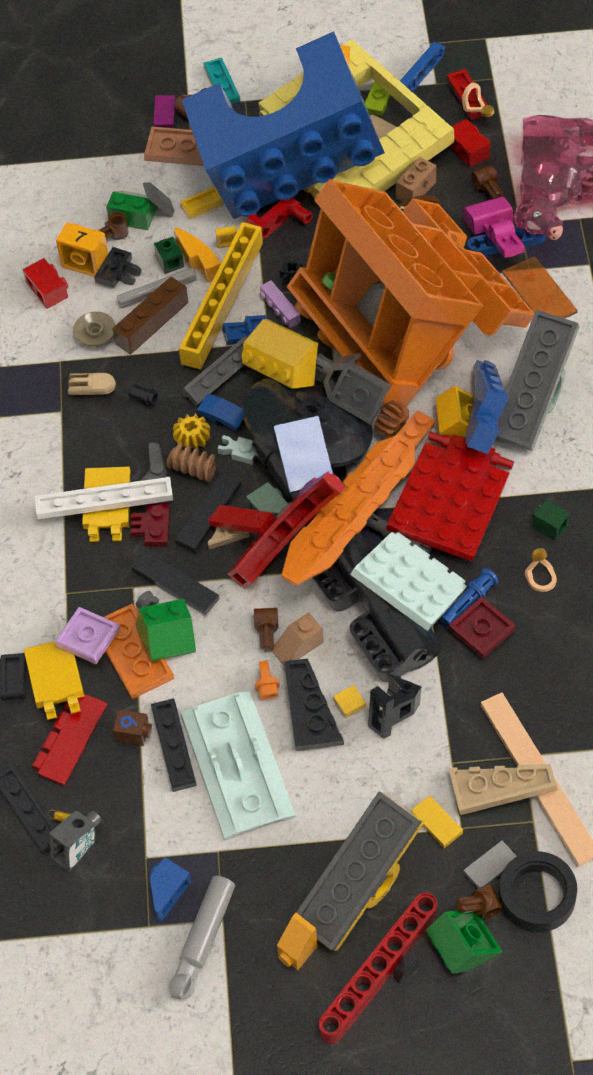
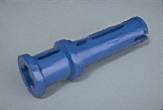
[439,568,499,628]

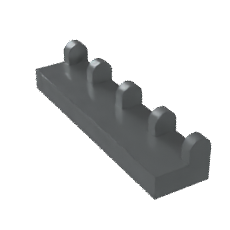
[180,336,247,406]

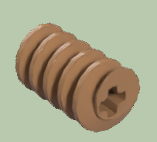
[166,442,217,482]

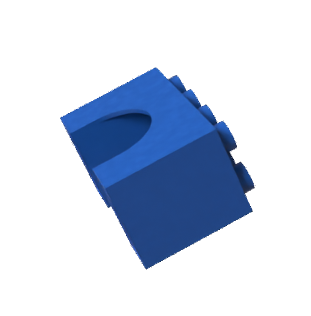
[182,31,385,220]

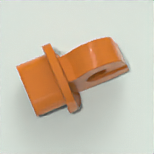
[255,660,280,700]

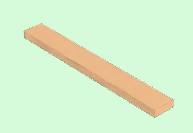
[481,693,593,867]

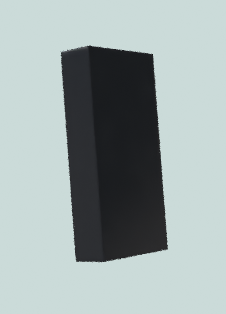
[0,653,26,700]

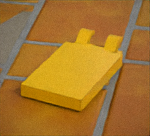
[82,467,131,542]
[24,641,84,720]

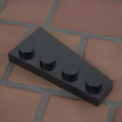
[284,658,344,751]

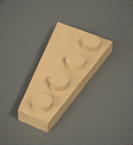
[448,764,558,815]

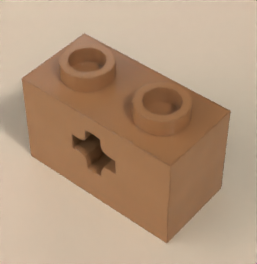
[396,157,437,202]

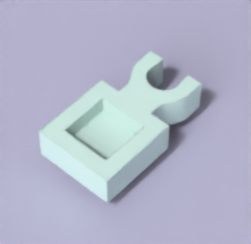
[218,435,256,465]

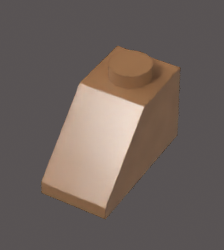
[271,612,324,667]

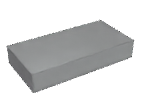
[463,841,517,889]

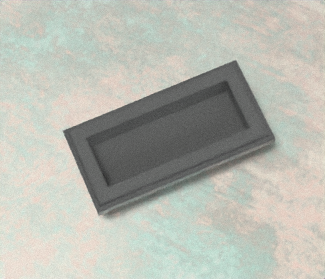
[143,182,175,217]

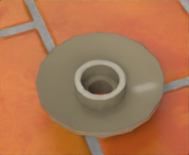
[73,311,116,346]

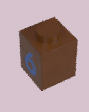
[113,709,152,746]

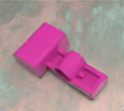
[463,197,525,258]

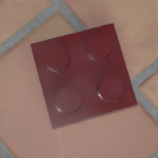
[449,596,516,659]

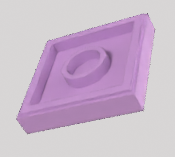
[55,607,120,664]

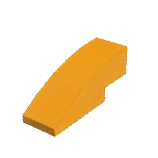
[174,228,221,283]

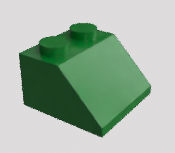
[106,190,158,231]
[136,599,196,662]
[426,910,502,974]

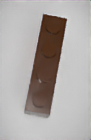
[112,276,189,355]

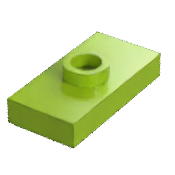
[365,81,391,116]

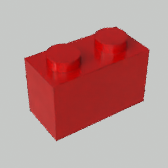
[449,119,491,168]
[23,258,69,309]

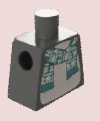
[49,811,101,872]

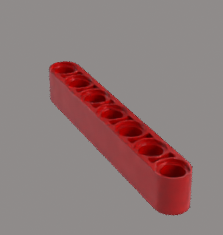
[319,893,437,1044]

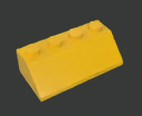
[242,319,318,389]

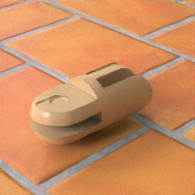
[68,373,116,395]

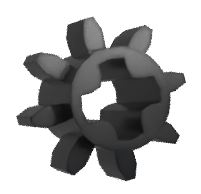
[279,260,302,285]

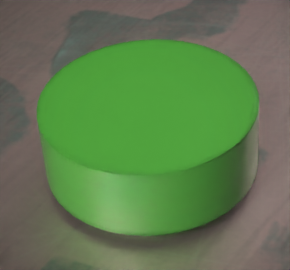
[322,272,336,290]

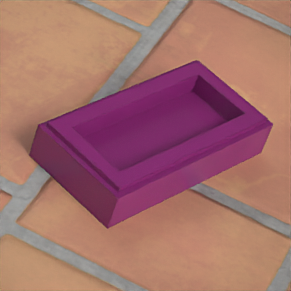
[154,95,176,128]

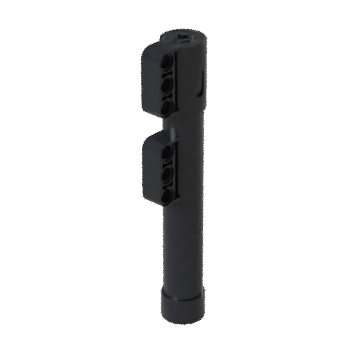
[252,438,442,682]

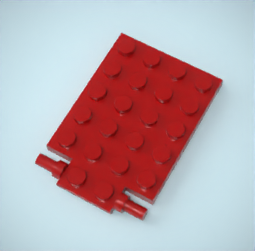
[386,431,515,562]

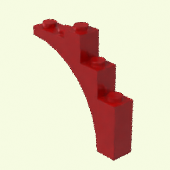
[227,471,345,589]

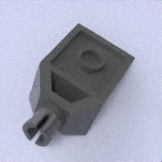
[316,353,391,424]

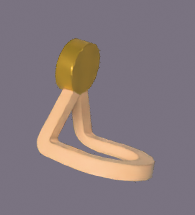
[462,83,494,117]
[525,548,557,592]

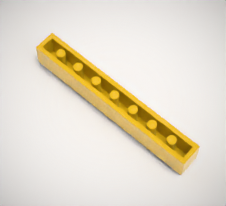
[179,222,263,370]

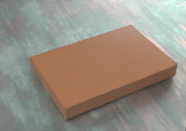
[144,127,204,166]

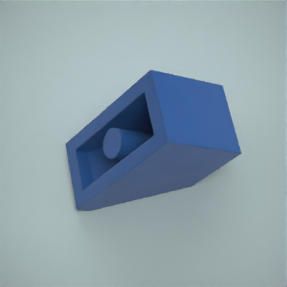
[150,857,191,922]

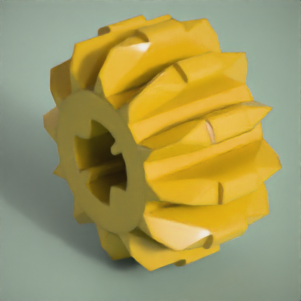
[173,414,210,449]

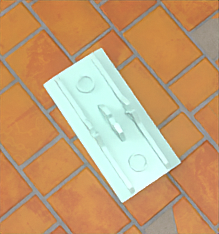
[181,691,296,840]

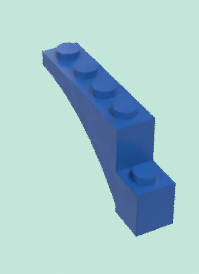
[465,360,508,454]

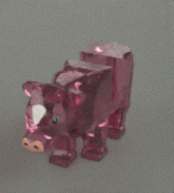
[514,115,593,240]

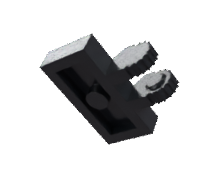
[94,247,142,288]

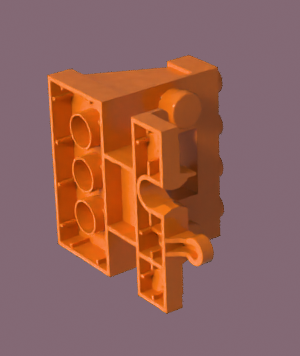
[287,179,534,408]

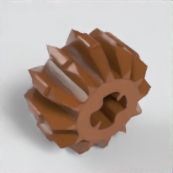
[374,400,409,438]

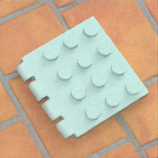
[350,532,467,631]

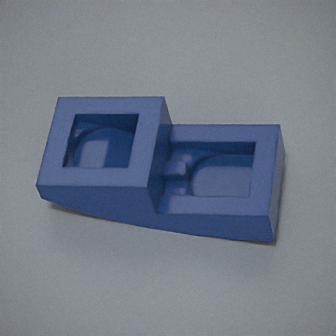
[222,315,267,345]
[196,394,243,432]

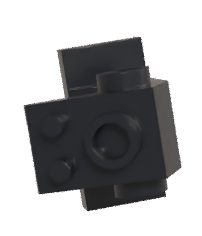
[368,674,422,739]

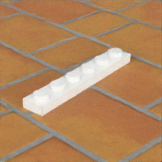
[35,477,173,519]

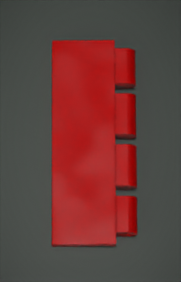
[31,694,107,786]

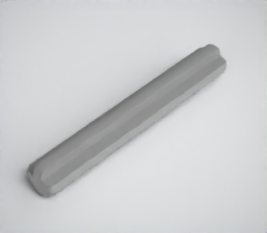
[117,268,197,307]

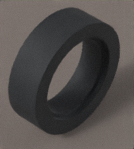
[499,851,577,932]

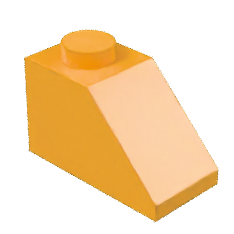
[277,913,318,970]

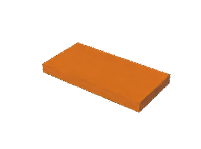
[104,603,175,699]

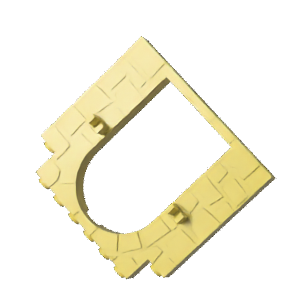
[259,39,455,199]

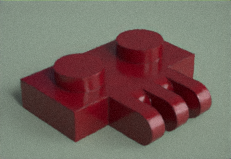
[130,503,170,547]

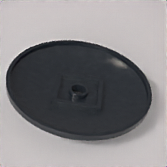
[242,378,373,468]

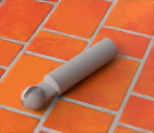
[169,876,235,1000]

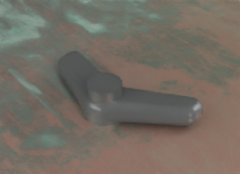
[140,442,167,481]

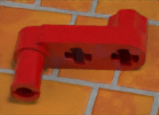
[245,198,313,240]

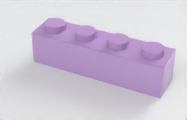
[260,280,301,328]

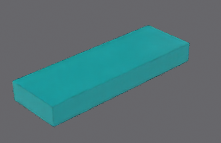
[203,57,241,104]

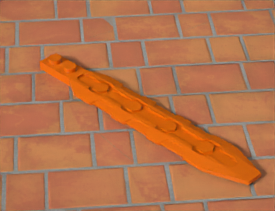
[281,410,436,586]

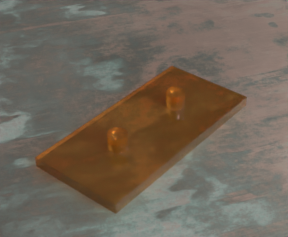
[502,256,578,318]

